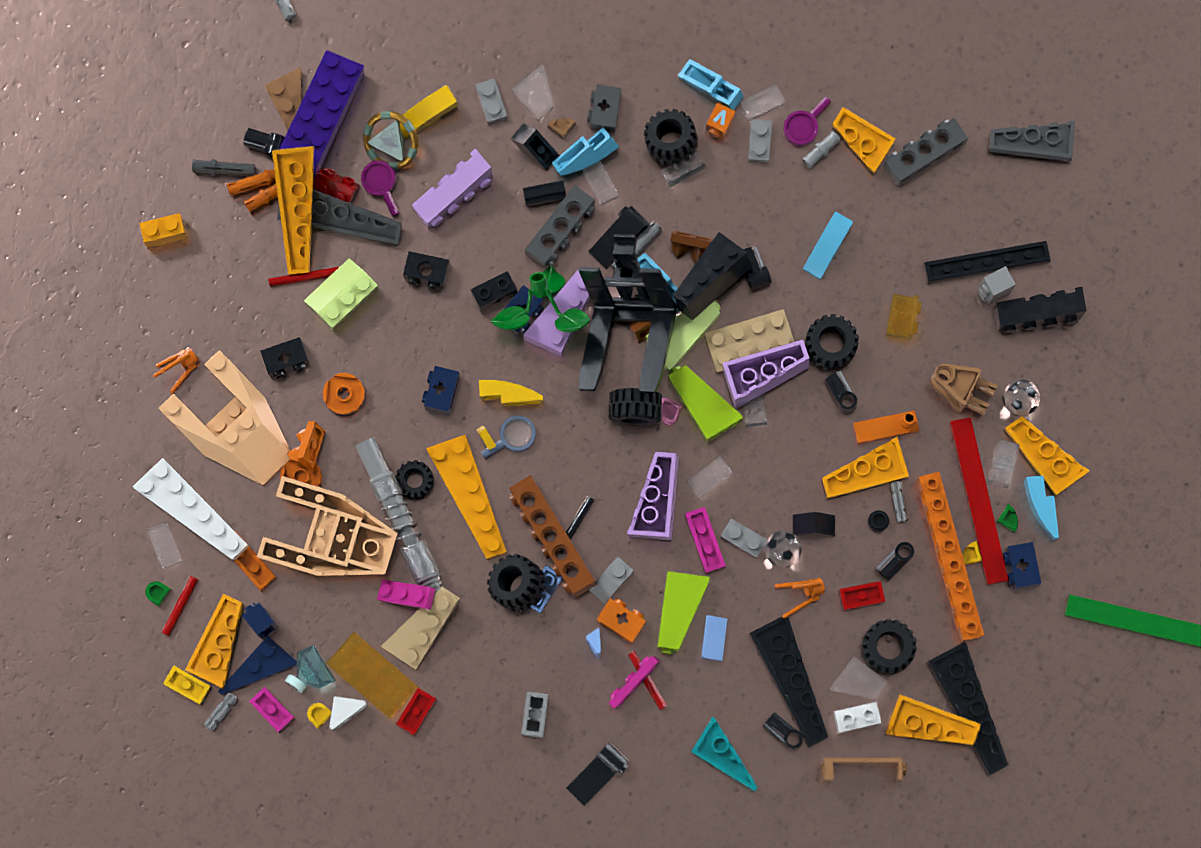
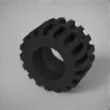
[644,109,698,166]
[805,314,859,370]
[608,388,662,425]
[487,554,546,612]
[861,619,917,675]

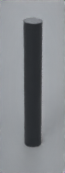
[559,496,594,554]

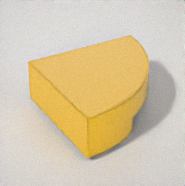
[477,426,496,450]
[962,541,982,566]

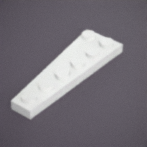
[132,458,249,561]

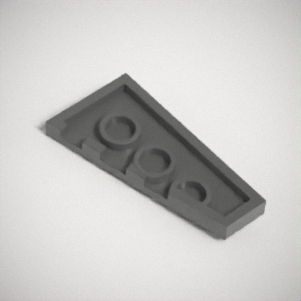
[989,121,1075,161]

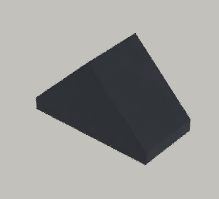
[793,512,835,537]

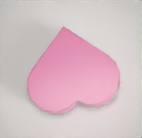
[661,398,684,425]

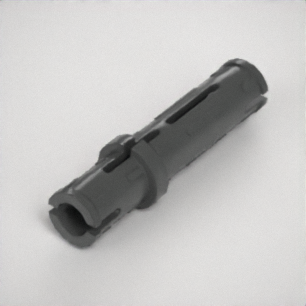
[192,159,256,176]

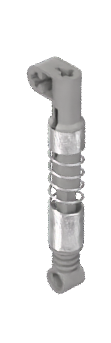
[355,437,444,593]

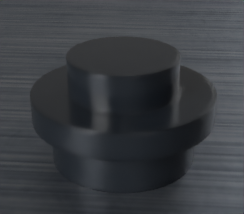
[868,510,889,532]

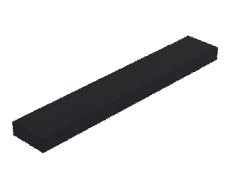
[924,241,1051,284]

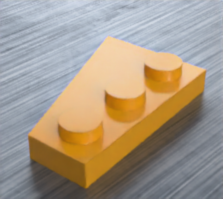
[832,107,896,174]

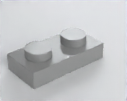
[475,78,507,124]
[748,119,772,163]
[720,519,768,559]

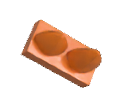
[287,421,326,468]

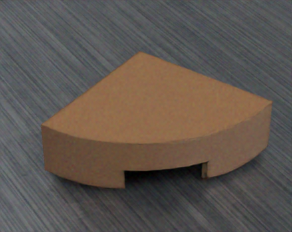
[547,118,576,139]

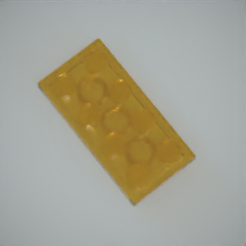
[326,632,418,720]

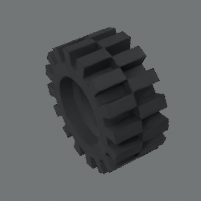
[395,460,434,500]

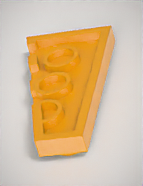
[1004,416,1089,496]
[822,437,909,499]
[185,594,244,689]
[885,694,981,745]

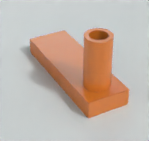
[853,410,920,444]

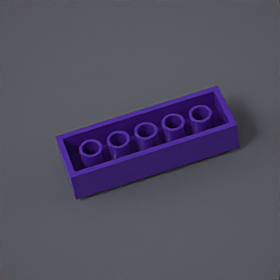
[280,50,364,180]

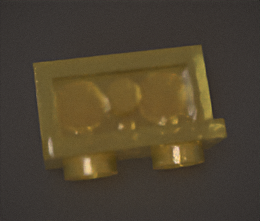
[886,293,922,340]

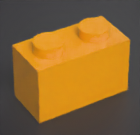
[139,213,188,249]

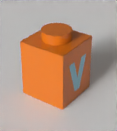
[706,103,736,138]

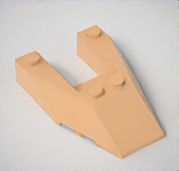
[159,350,290,486]
[257,476,398,576]

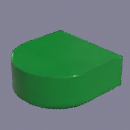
[145,581,171,607]

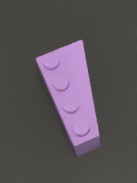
[523,270,590,357]
[723,340,809,409]

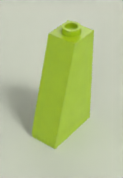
[667,365,743,443]
[657,571,710,655]

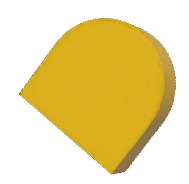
[307,703,332,729]

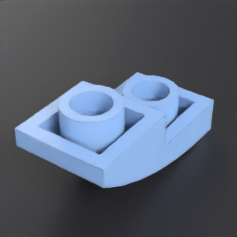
[531,565,563,613]

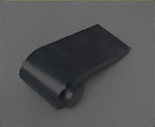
[588,206,650,268]
[566,742,629,806]

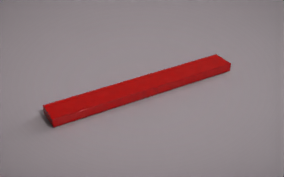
[950,417,1008,585]

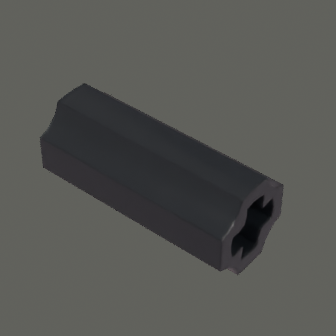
[523,180,566,206]

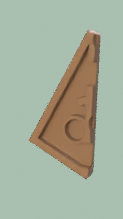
[264,67,302,130]

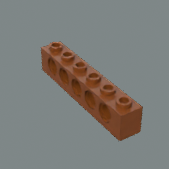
[509,475,597,598]

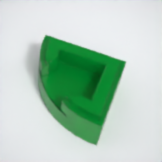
[997,504,1018,533]

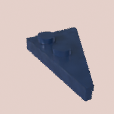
[218,636,299,695]

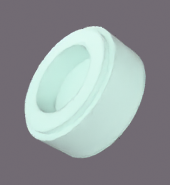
[285,674,306,693]

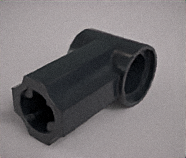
[243,128,285,157]
[744,246,772,290]
[825,371,857,414]
[875,542,914,581]
[763,712,803,750]

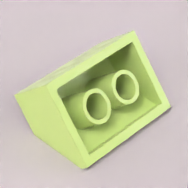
[304,258,378,331]

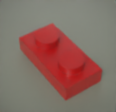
[839,581,886,611]
[396,688,436,736]

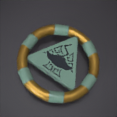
[363,111,419,170]

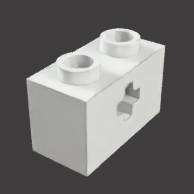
[833,702,881,734]

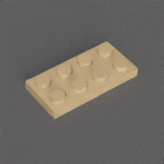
[704,309,794,374]

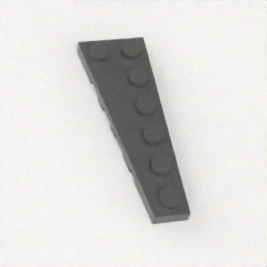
[277,189,402,244]

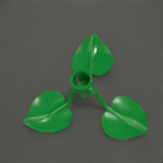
[491,265,590,332]

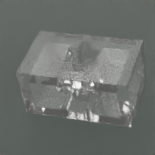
[987,439,1019,489]

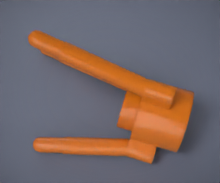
[153,347,198,394]
[774,578,825,619]

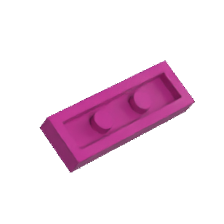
[685,507,726,574]
[377,579,436,610]
[609,656,661,709]

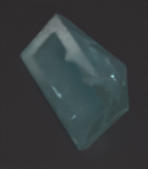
[297,645,336,689]

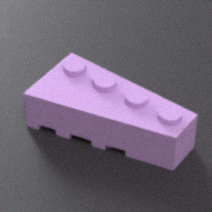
[412,149,493,229]
[627,452,679,541]

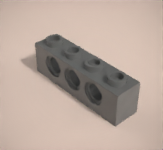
[884,118,968,187]
[525,185,596,268]

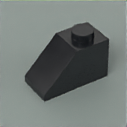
[510,123,559,170]

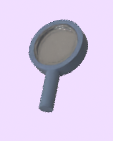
[481,416,536,459]

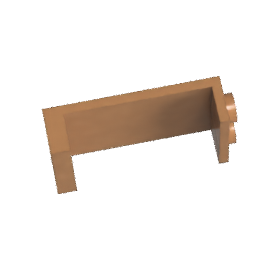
[821,758,907,782]

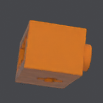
[596,598,646,644]

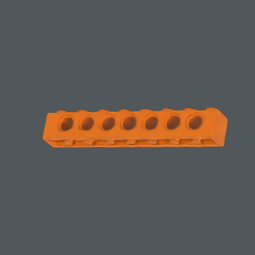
[916,472,984,643]

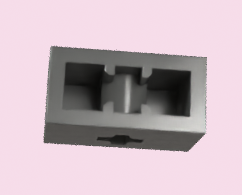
[587,84,621,133]

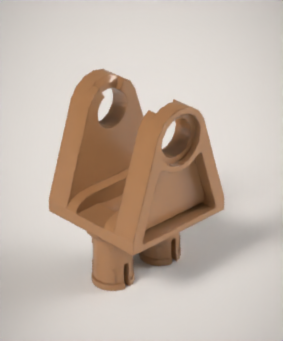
[930,364,998,415]

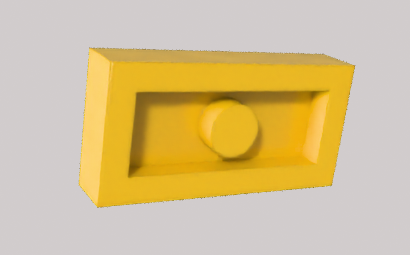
[163,665,211,705]

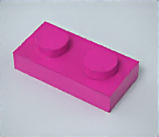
[249,687,294,733]

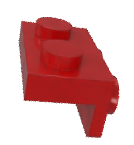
[313,168,360,203]

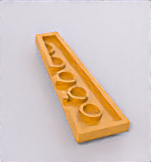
[272,146,314,274]
[426,435,507,560]

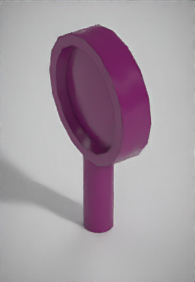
[783,97,831,146]
[361,160,399,217]

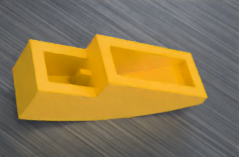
[395,85,458,139]
[479,380,544,407]

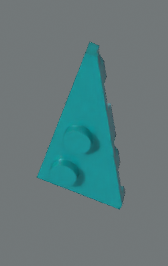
[691,717,758,792]

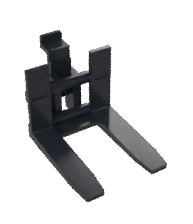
[578,234,677,394]

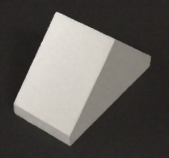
[330,697,368,731]

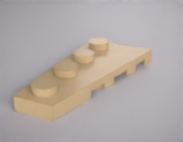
[381,587,460,670]

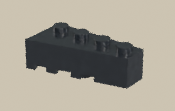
[673,232,752,320]
[994,287,1086,333]

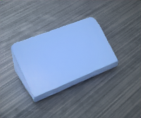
[701,615,727,661]
[586,628,601,658]

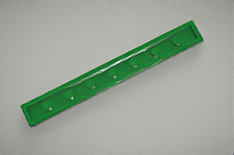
[1064,594,1201,648]

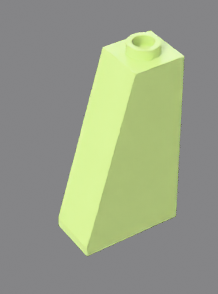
[646,300,721,374]

